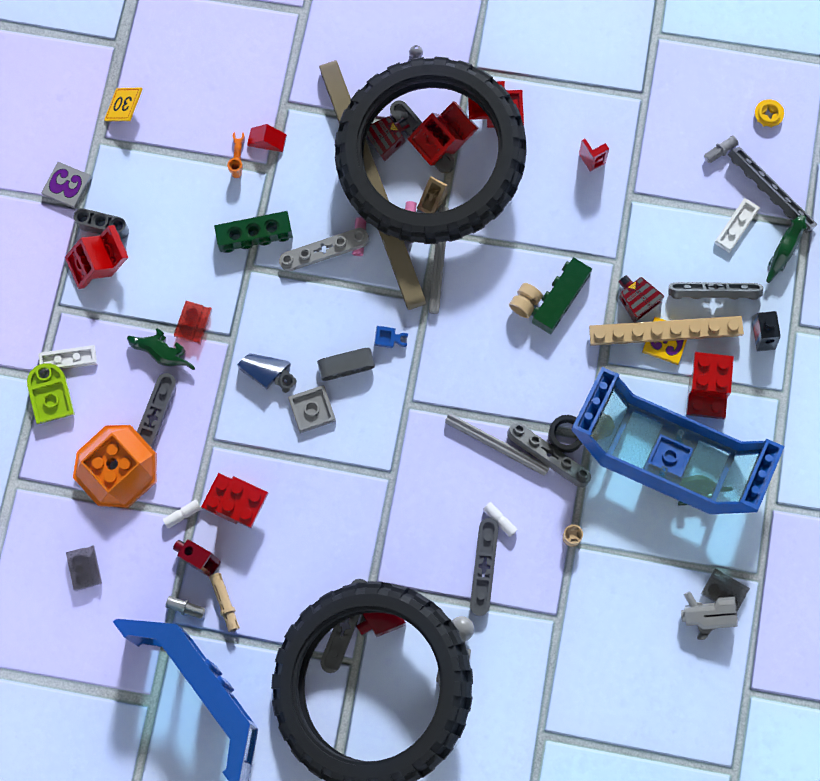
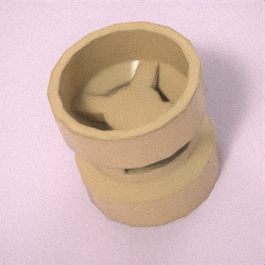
[562,524,583,547]

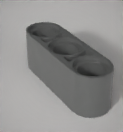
[73,208,129,239]
[317,348,375,381]

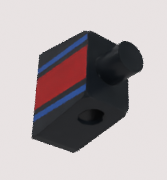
[751,311,781,352]

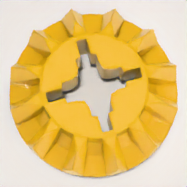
[754,99,784,128]

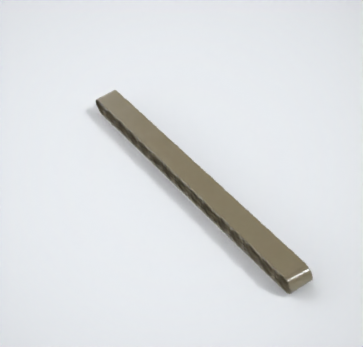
[319,60,426,310]

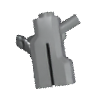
[681,591,738,640]

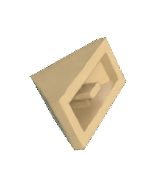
[417,176,447,213]

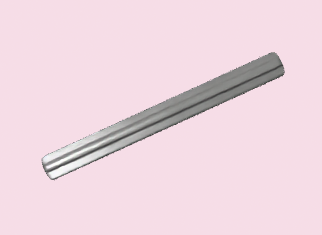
[429,207,449,314]
[445,414,550,476]

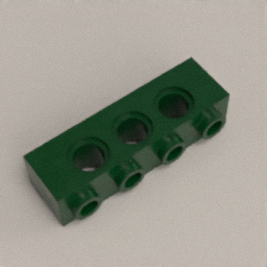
[214,210,293,253]

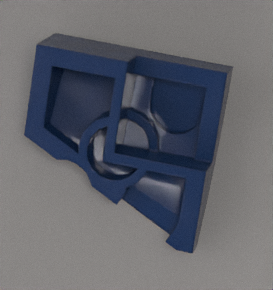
[237,353,291,389]

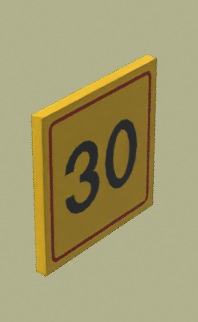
[104,87,143,121]

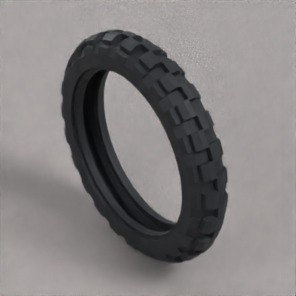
[334,56,527,244]
[271,581,473,781]

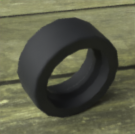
[548,415,582,453]

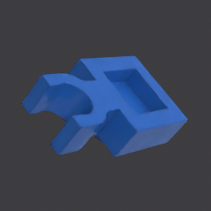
[374,325,408,348]

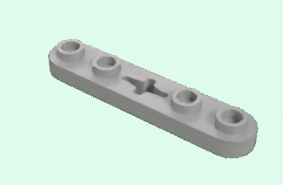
[279,228,369,272]

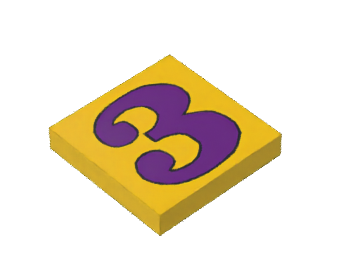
[642,317,687,365]

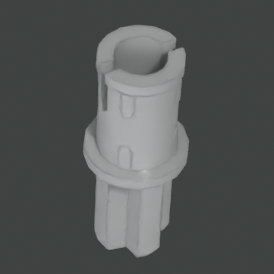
[704,135,739,163]
[165,596,205,619]

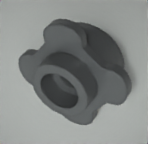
[274,370,297,393]

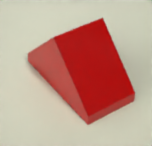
[247,124,287,152]

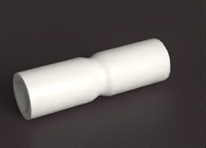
[162,499,202,529]
[483,502,518,537]

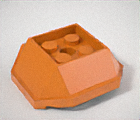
[73,425,157,508]

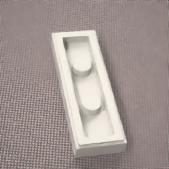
[714,198,760,253]
[38,345,98,373]

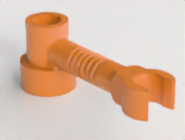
[227,132,245,178]

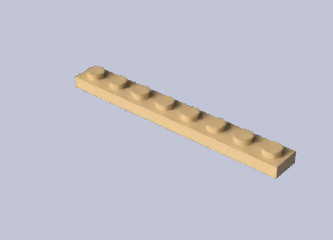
[589,316,744,346]

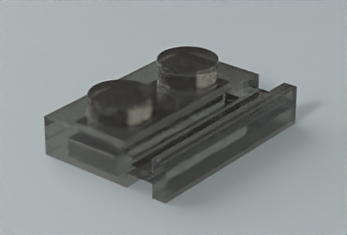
[65,545,103,591]
[700,568,750,611]

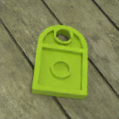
[27,363,75,424]

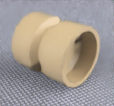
[509,283,543,319]

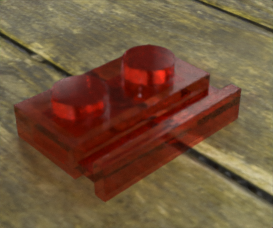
[174,301,213,345]

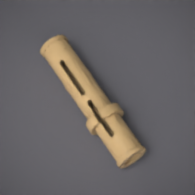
[209,573,240,632]

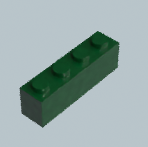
[531,257,592,335]

